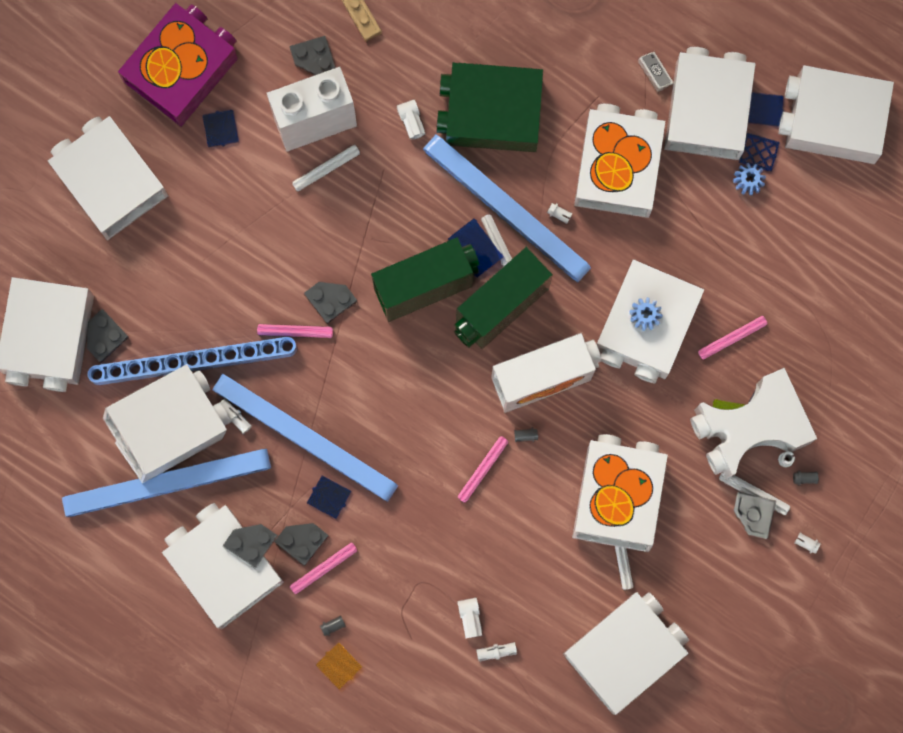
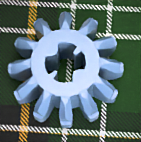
[733,163,766,196]
[629,298,663,331]

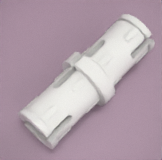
[220,398,252,434]
[476,642,517,662]

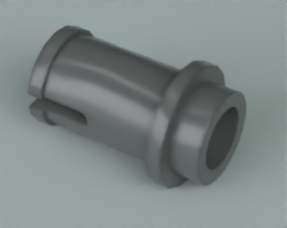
[514,427,538,442]
[793,470,819,486]
[320,615,346,636]

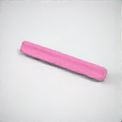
[698,316,767,360]
[257,324,333,338]
[458,436,508,503]
[290,543,357,594]

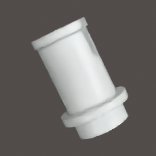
[547,203,572,224]
[778,452,795,467]
[794,532,820,554]

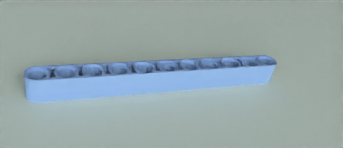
[423,135,591,282]
[88,337,297,385]
[212,374,398,502]
[62,449,271,517]

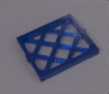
[738,133,780,172]

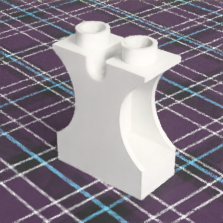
[690,368,817,480]

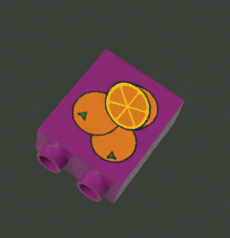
[118,3,238,127]

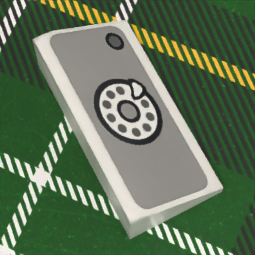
[638,52,673,93]

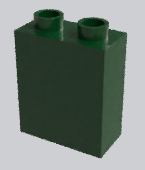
[437,62,543,152]
[371,237,480,323]
[454,246,553,349]

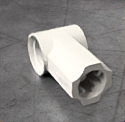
[397,100,425,140]
[457,598,482,638]

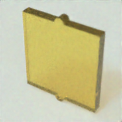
[316,643,362,689]

